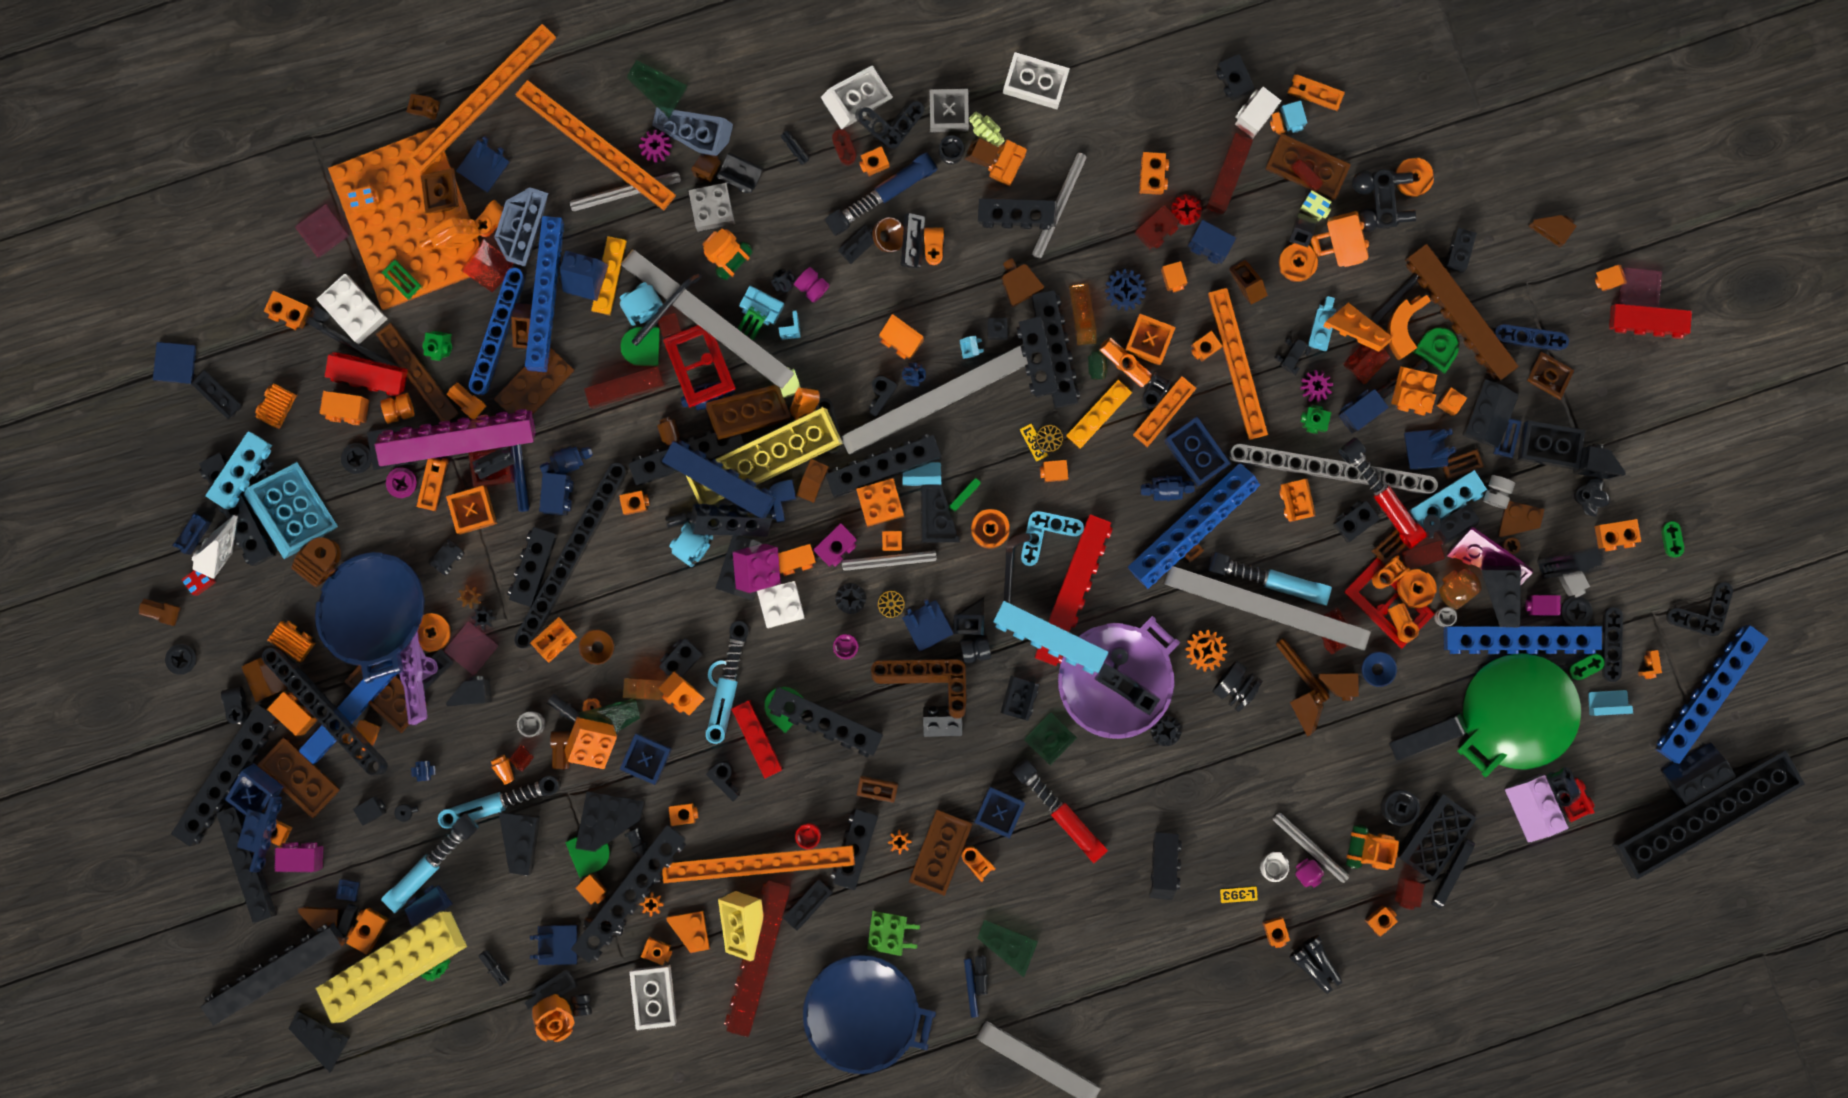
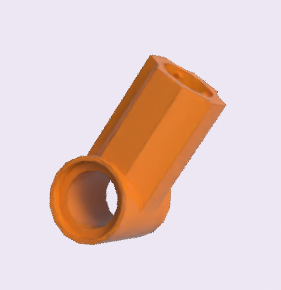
[446,383,486,419]
[1388,603,1419,643]

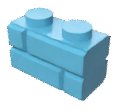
[739,286,785,326]

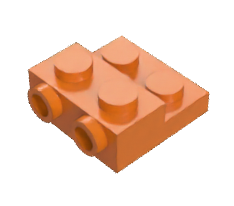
[1391,366,1437,416]

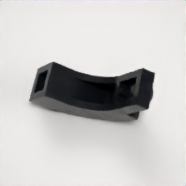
[1094,662,1160,715]

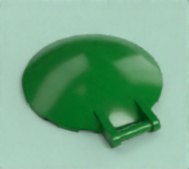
[1457,654,1581,778]

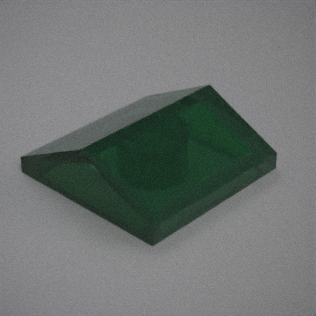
[1024,713,1077,766]

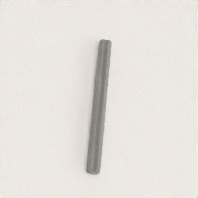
[1032,152,1087,258]
[570,171,681,211]

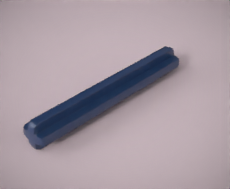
[510,444,529,512]

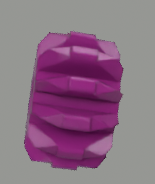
[639,130,672,163]
[1300,370,1333,403]

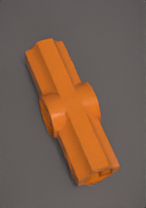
[1099,337,1152,387]

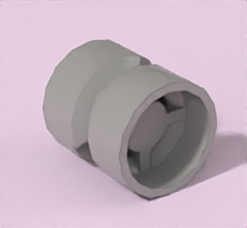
[1483,475,1516,509]
[517,711,546,737]

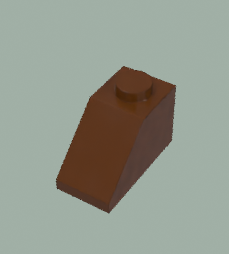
[964,138,1000,167]
[691,153,721,184]
[1528,215,1577,248]
[1229,260,1268,305]
[511,303,532,349]
[797,459,829,503]
[1317,674,1359,701]
[1290,689,1323,737]
[298,906,341,932]

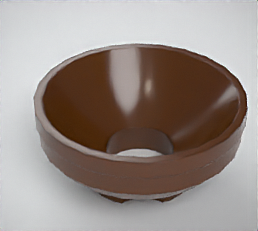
[873,217,904,252]
[579,630,614,665]

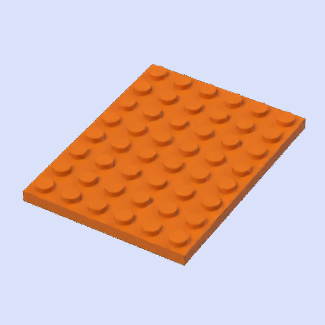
[328,127,490,311]

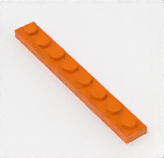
[1208,288,1268,440]

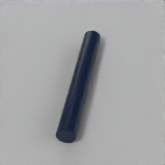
[964,958,979,1018]

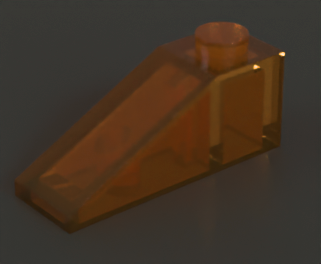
[1069,284,1096,346]

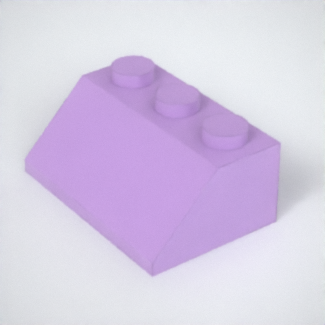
[1504,774,1568,843]

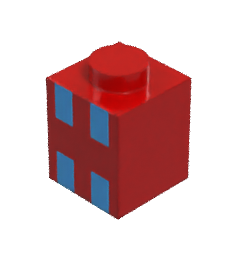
[181,570,216,596]

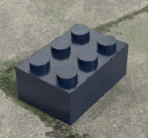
[1164,417,1231,487]

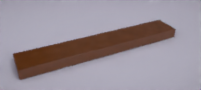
[376,323,460,422]

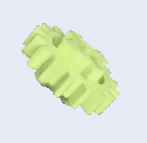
[969,112,1005,147]

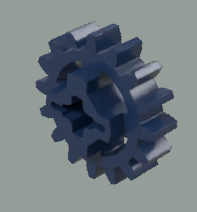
[1104,269,1146,311]

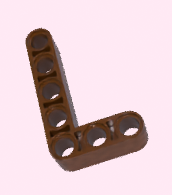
[871,660,966,719]

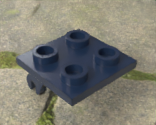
[456,136,510,193]
[1404,429,1456,470]
[902,598,953,651]
[530,925,577,965]

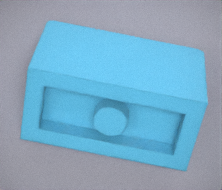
[779,310,801,340]
[903,462,941,486]
[1588,690,1633,716]

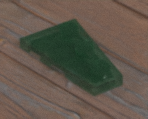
[627,60,687,118]
[579,698,640,733]
[977,919,1038,977]

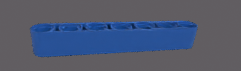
[469,268,526,396]
[299,659,397,765]

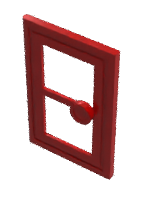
[663,325,736,407]
[1344,558,1435,649]

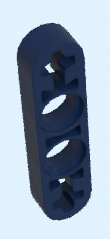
[1493,325,1569,351]

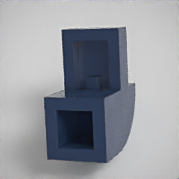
[769,480,797,523]

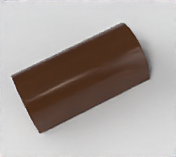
[856,776,898,803]

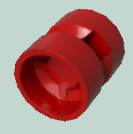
[795,823,821,849]

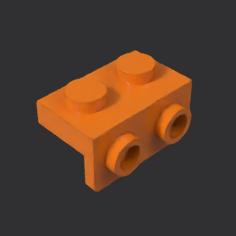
[1279,479,1316,522]

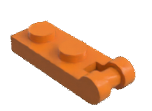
[1287,75,1345,111]
[416,458,449,511]

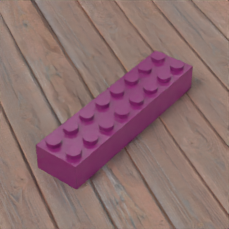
[375,409,536,466]

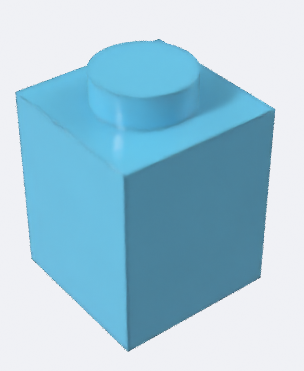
[1280,101,1307,133]

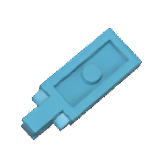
[1308,296,1336,351]

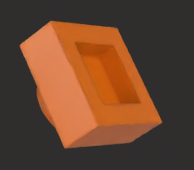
[1270,112,1287,135]
[882,531,902,551]

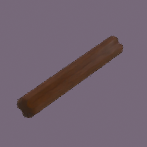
[1276,638,1330,702]

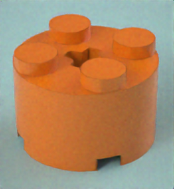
[971,509,1010,549]
[532,994,574,1042]

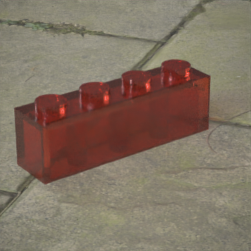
[1206,133,1253,215]
[584,366,665,409]

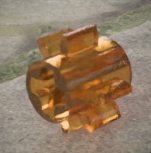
[457,585,482,609]

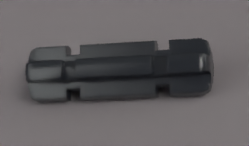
[781,130,809,165]

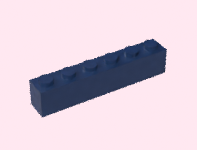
[662,440,776,519]

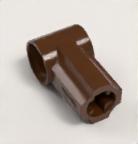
[139,599,181,626]
[550,731,571,769]

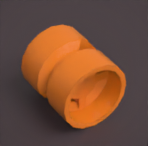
[381,393,415,424]

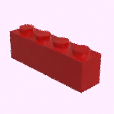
[1609,304,1692,339]
[325,352,408,396]
[731,700,783,779]

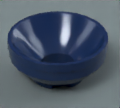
[1361,652,1397,687]

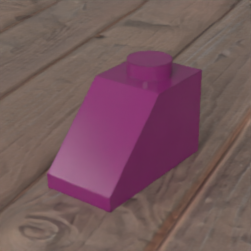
[1525,595,1561,616]

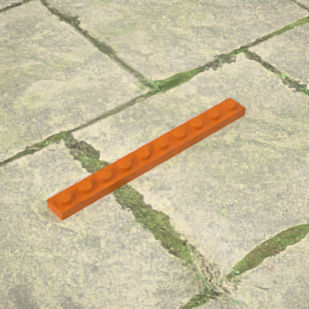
[408,24,556,173]
[515,80,676,211]
[662,846,855,883]

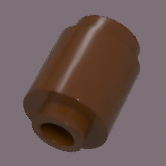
[657,417,681,446]

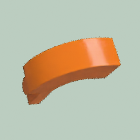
[1387,295,1431,361]

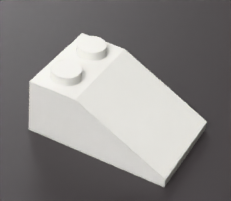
[821,66,893,129]
[192,515,237,579]

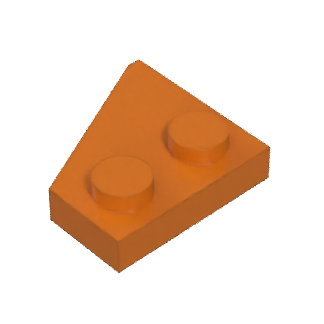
[666,911,710,953]

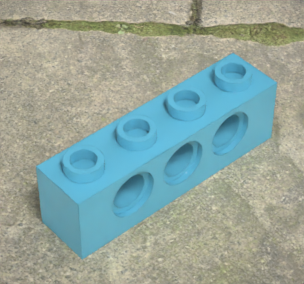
[206,431,272,510]
[1408,470,1487,532]

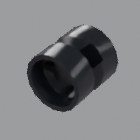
[939,135,964,165]
[960,635,991,664]

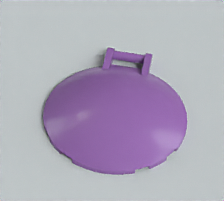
[1058,616,1180,739]

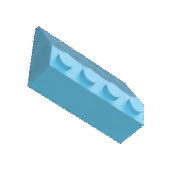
[244,462,338,559]

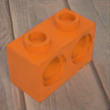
[1139,152,1169,195]
[264,291,312,330]
[1595,519,1641,552]
[530,617,577,663]

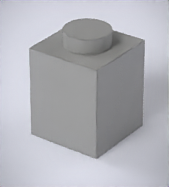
[1558,573,1590,597]

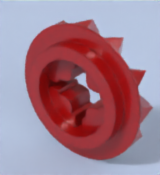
[1171,194,1202,225]

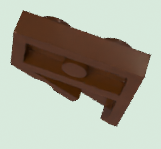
[1497,501,1545,537]

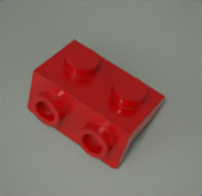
[1562,777,1595,822]

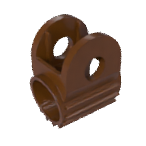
[291,537,341,588]

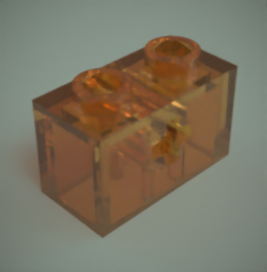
[623,678,665,700]

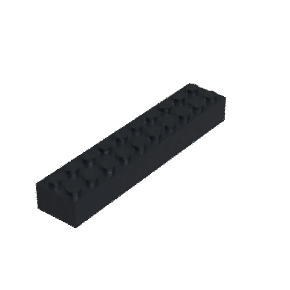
[1612,750,1805,880]

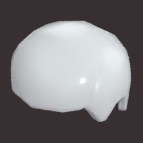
[1260,852,1289,882]

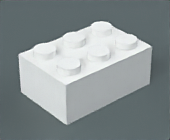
[1003,52,1070,110]
[317,274,387,344]
[630,965,677,1030]

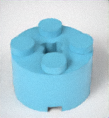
[620,282,664,326]
[669,522,713,567]

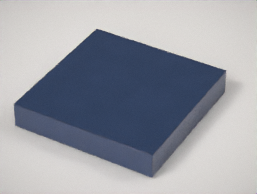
[153,342,196,384]

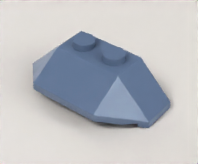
[494,187,548,266]

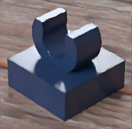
[336,878,360,902]

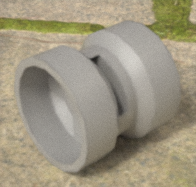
[1434,607,1457,627]

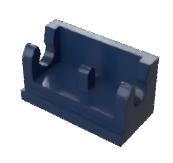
[172,512,211,555]

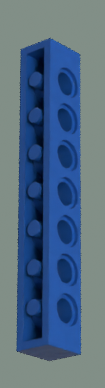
[525,216,564,372]
[1128,463,1260,589]
[1656,625,1768,764]
[1444,627,1602,654]

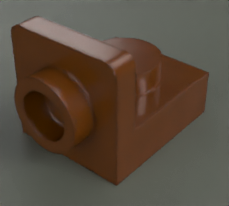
[406,94,440,120]

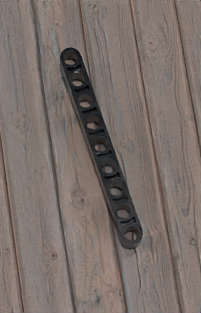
[262,648,388,775]

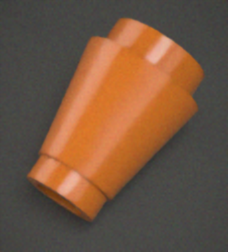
[490,755,515,785]

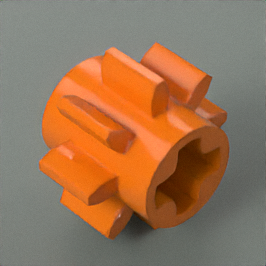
[888,830,912,854]
[639,892,664,917]

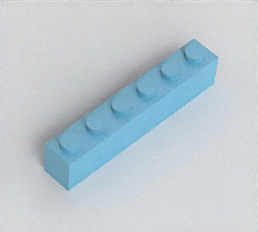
[994,601,1108,675]

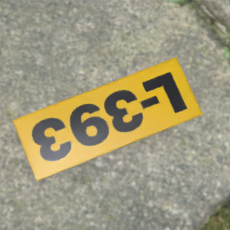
[1020,424,1048,462]
[1220,887,1258,903]

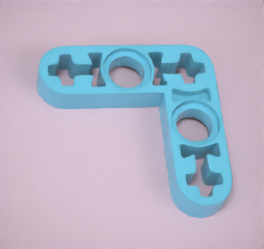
[1021,511,1084,566]

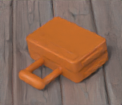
[1311,211,1369,267]
[419,218,480,249]

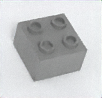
[930,89,969,132]
[688,183,735,231]

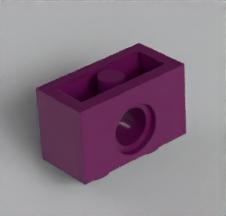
[814,524,857,567]

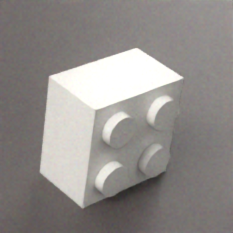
[1235,87,1281,138]
[757,581,805,628]

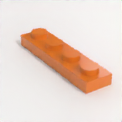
[1133,376,1196,447]

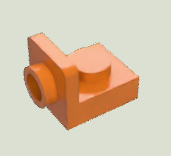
[1638,650,1662,679]

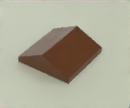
[421,168,459,214]
[1527,351,1574,400]
[242,653,288,702]

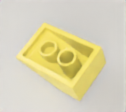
[718,891,763,961]

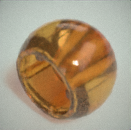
[1439,569,1482,610]

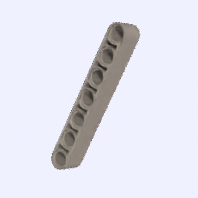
[976,1021,1101,1098]

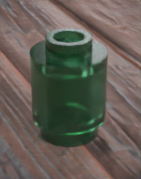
[1088,351,1108,380]

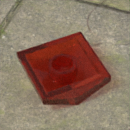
[461,240,513,293]

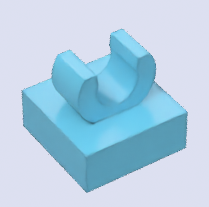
[960,336,984,359]

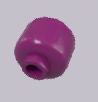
[1295,858,1324,888]

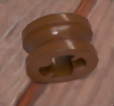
[1501,538,1521,555]

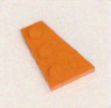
[1323,303,1392,351]

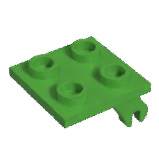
[867,911,920,956]

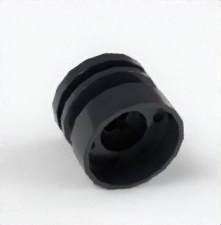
[1212,660,1263,712]

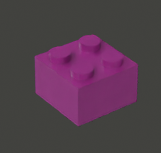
[733,543,780,593]
[275,842,323,872]

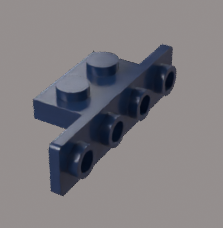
[237,796,282,872]

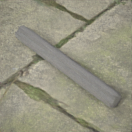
[842,551,937,571]
[1273,813,1350,883]

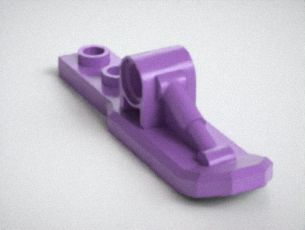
[400,632,438,725]

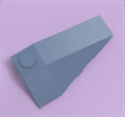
[652,107,733,156]

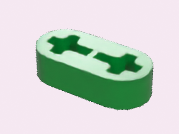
[1661,521,1684,558]
[1568,654,1604,680]

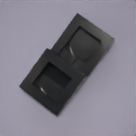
[422,649,454,690]

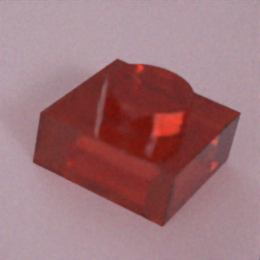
[658,313,682,338]
[509,745,534,772]

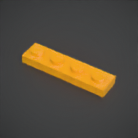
[591,236,627,315]
[1066,380,1132,449]

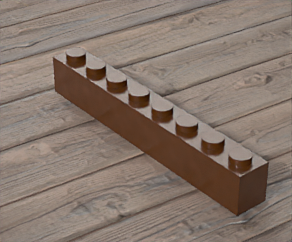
[1405,244,1519,382]

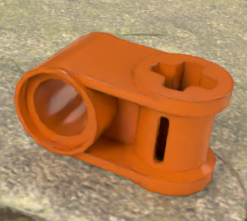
[475,200,504,237]
[924,228,944,265]
[790,388,820,421]
[1372,555,1410,589]
[961,846,996,882]

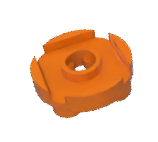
[1395,158,1434,197]
[1279,243,1318,282]
[1397,569,1437,608]
[417,613,451,652]

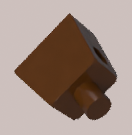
[1001,258,1044,308]

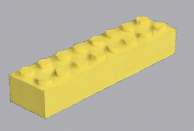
[686,408,843,505]
[316,912,467,1023]

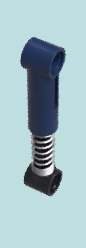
[824,152,938,236]

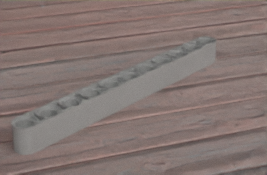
[621,249,794,389]
[840,344,1035,455]
[1229,444,1438,494]
[1164,566,1371,650]

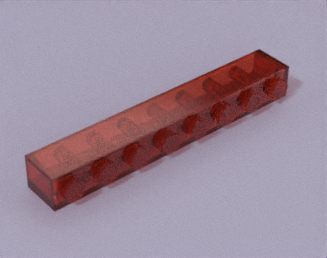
[724,879,791,1037]

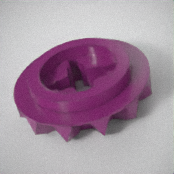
[386,468,417,498]

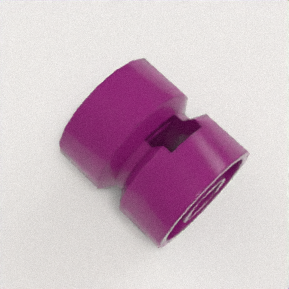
[794,267,830,303]
[833,634,859,659]

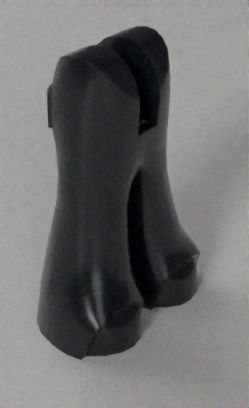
[1289,935,1343,994]

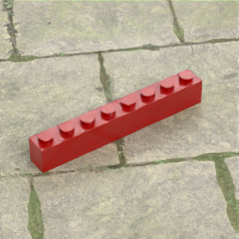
[1034,514,1113,666]

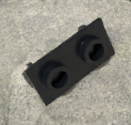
[838,225,874,264]
[472,446,515,480]

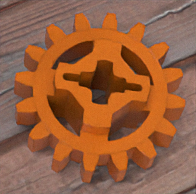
[1185,630,1227,671]

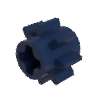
[902,362,926,386]
[411,761,436,781]

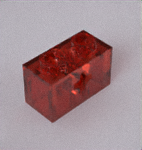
[1135,205,1180,250]
[1394,878,1425,910]

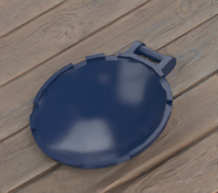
[315,553,424,684]
[803,956,936,1074]

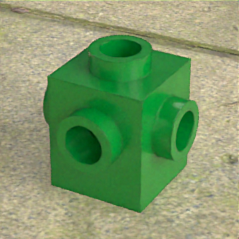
[423,331,452,361]
[1300,405,1331,434]

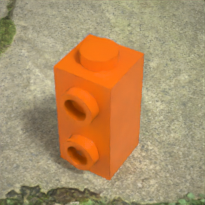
[778,544,816,576]

